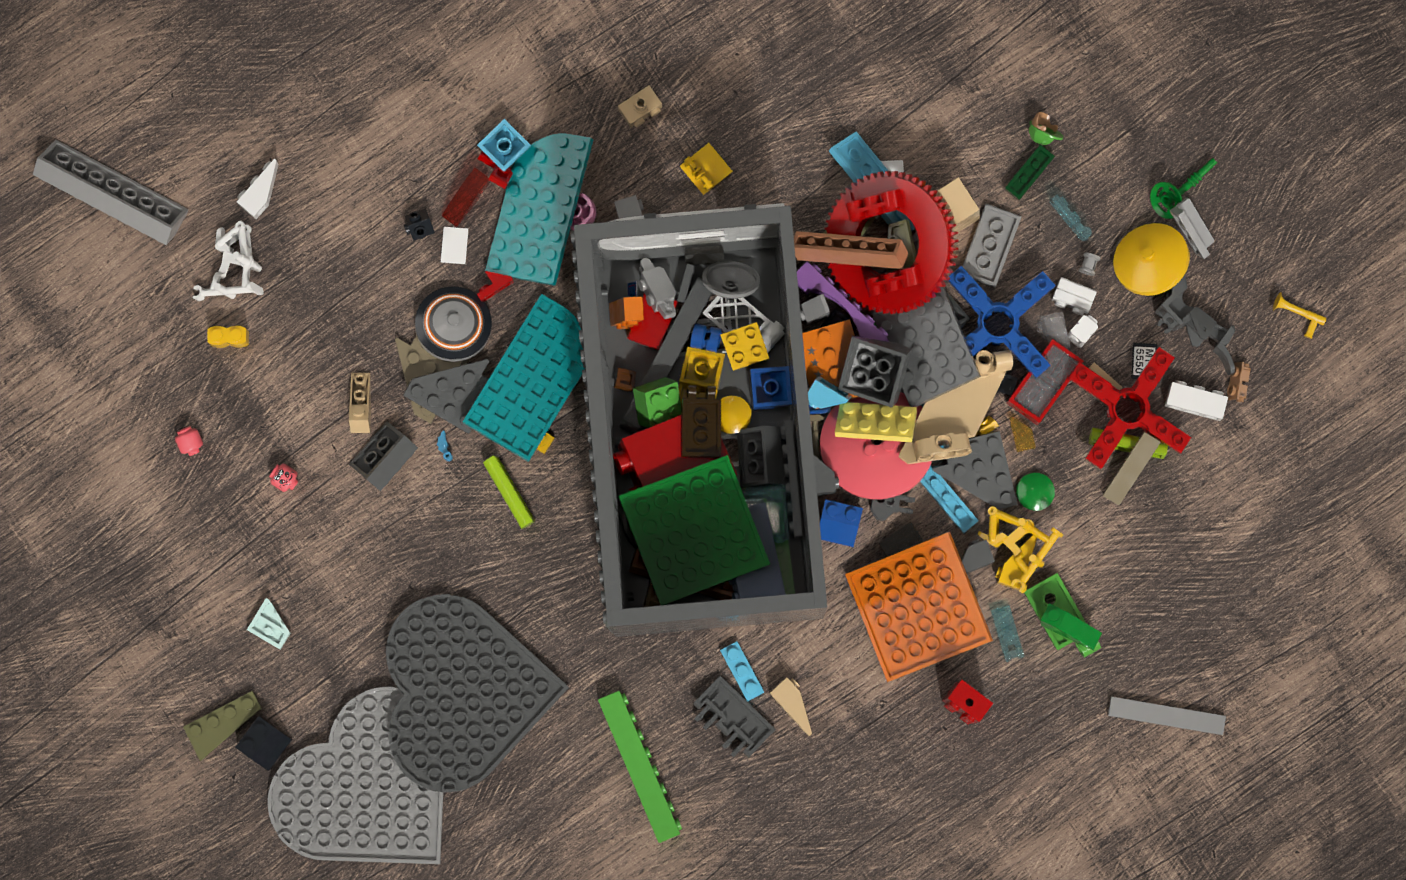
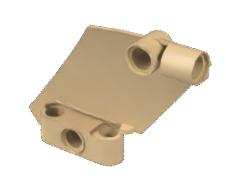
[898,350,1013,464]

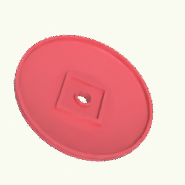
[820,392,932,500]

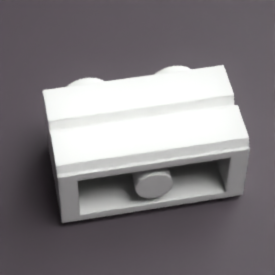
[1052,277,1097,316]
[1067,315,1098,348]

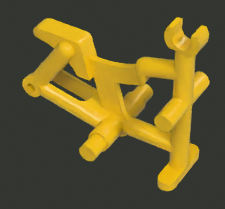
[978,506,1063,594]

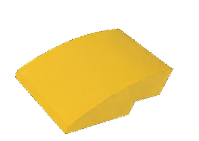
[678,347,725,408]

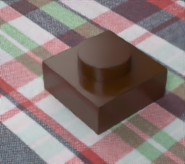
[613,368,636,392]

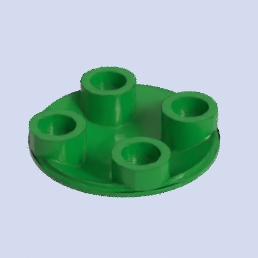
[1016,473,1055,511]

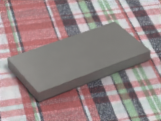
[962,204,1022,288]

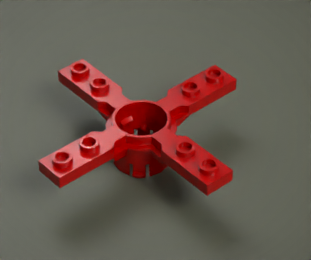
[1068,347,1192,469]

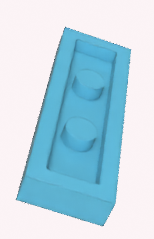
[720,641,764,702]

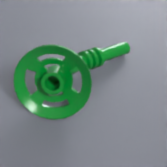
[1150,158,1217,219]

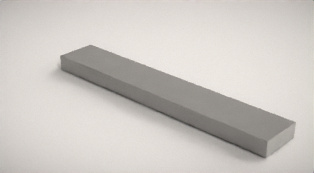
[1108,697,1226,735]

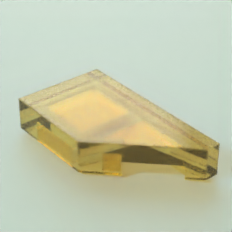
[1009,417,1036,452]

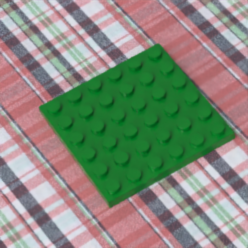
[618,455,770,606]

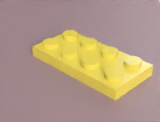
[835,402,917,442]

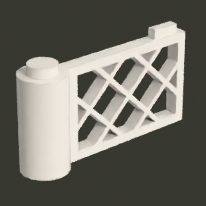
[703,296,785,353]

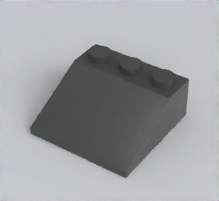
[838,336,912,407]

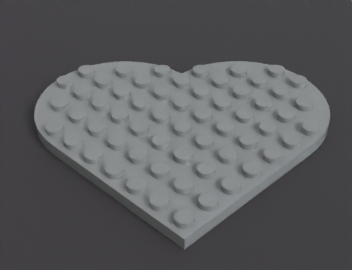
[268,687,444,864]

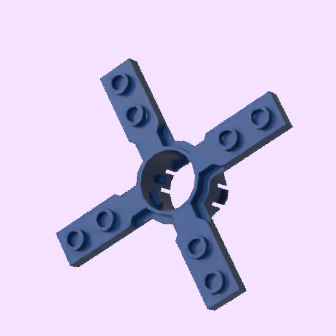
[948,266,1056,379]

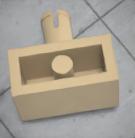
[618,85,662,128]

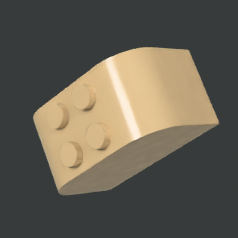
[936,177,980,232]

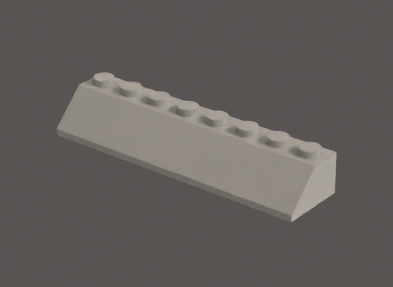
[33,140,189,245]

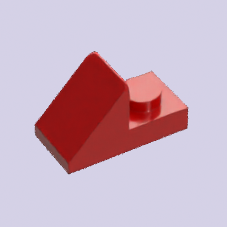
[477,271,514,302]

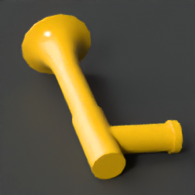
[1272,292,1326,339]

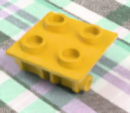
[680,143,733,195]
[720,322,769,371]

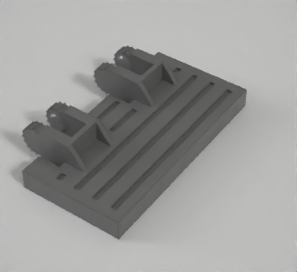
[693,676,776,758]

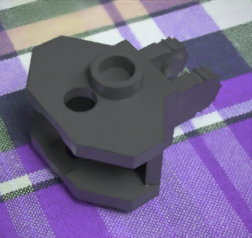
[870,495,915,521]

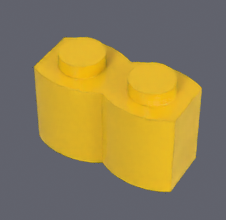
[207,326,249,348]

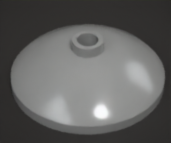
[702,261,760,299]

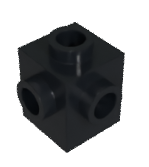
[403,208,435,241]

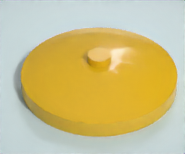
[1113,223,1190,296]

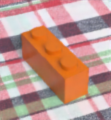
[609,297,644,329]

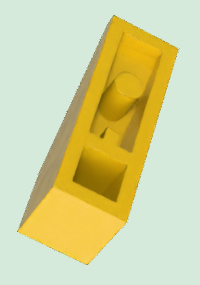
[995,535,1037,590]

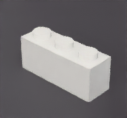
[1164,380,1228,421]

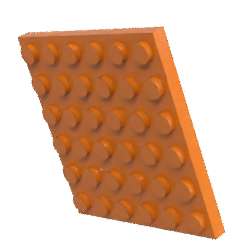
[845,532,993,682]

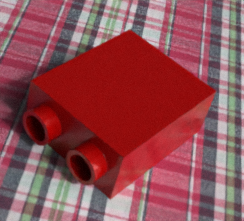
[613,415,738,492]

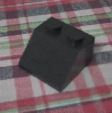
[235,716,292,771]

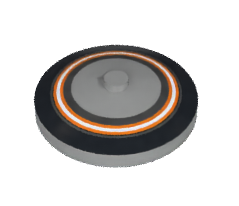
[415,286,492,362]

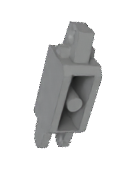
[638,258,676,319]

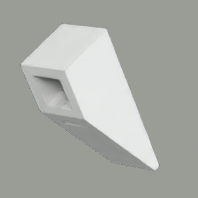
[237,159,279,219]

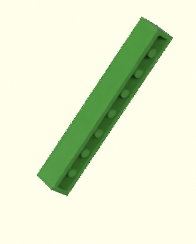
[598,691,682,843]

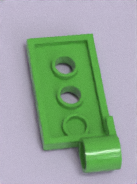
[1024,573,1101,658]

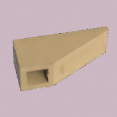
[349,373,371,433]

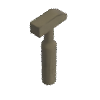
[810,414,824,459]

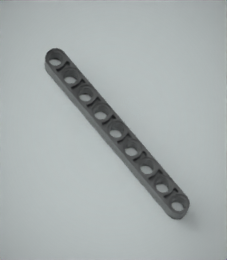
[619,277,712,434]

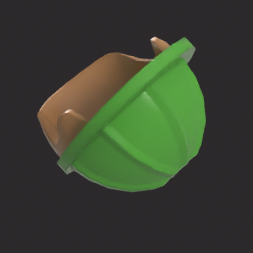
[1029,112,1063,145]

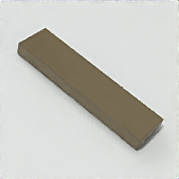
[1103,431,1161,505]

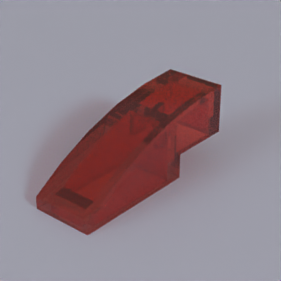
[442,168,491,228]

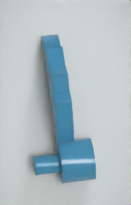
[436,431,453,461]

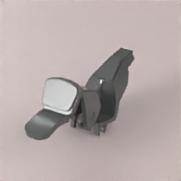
[1155,275,1236,375]

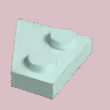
[247,598,291,650]

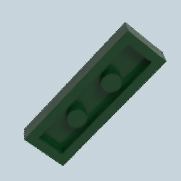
[1004,145,1055,201]

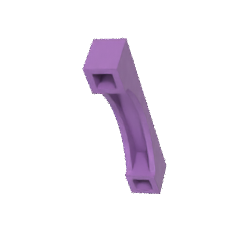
[797,262,889,342]

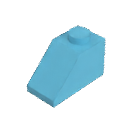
[808,376,852,409]

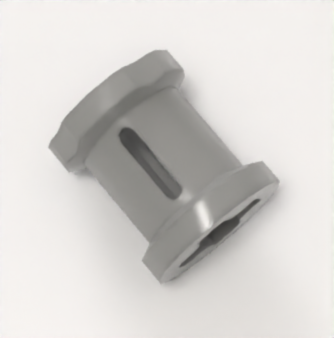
[1079,252,1100,276]

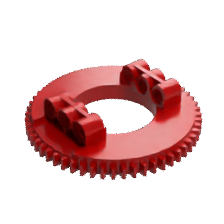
[824,171,959,314]

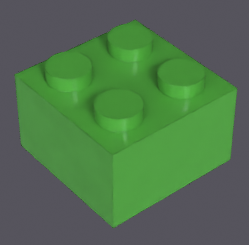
[633,377,682,428]

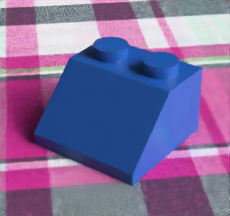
[750,366,792,410]
[820,499,863,547]

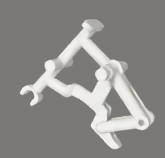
[193,221,263,301]

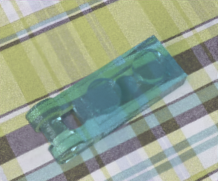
[1049,195,1092,241]
[991,605,1024,662]

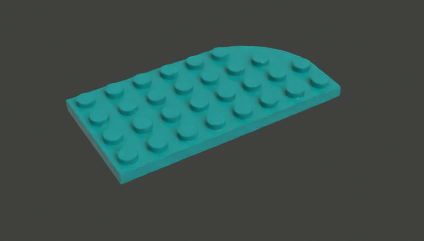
[485,133,593,286]
[463,294,584,462]

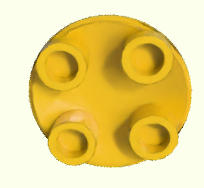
[721,396,751,434]

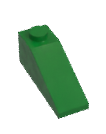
[1041,603,1102,651]

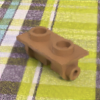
[1227,362,1251,402]

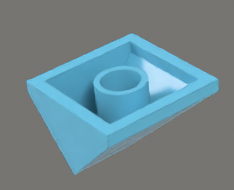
[477,119,531,172]

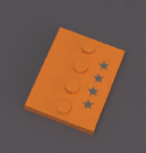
[802,319,858,409]

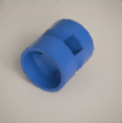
[690,323,722,353]

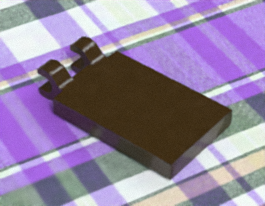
[681,385,721,458]

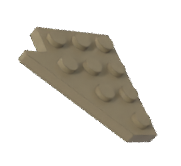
[395,336,470,424]

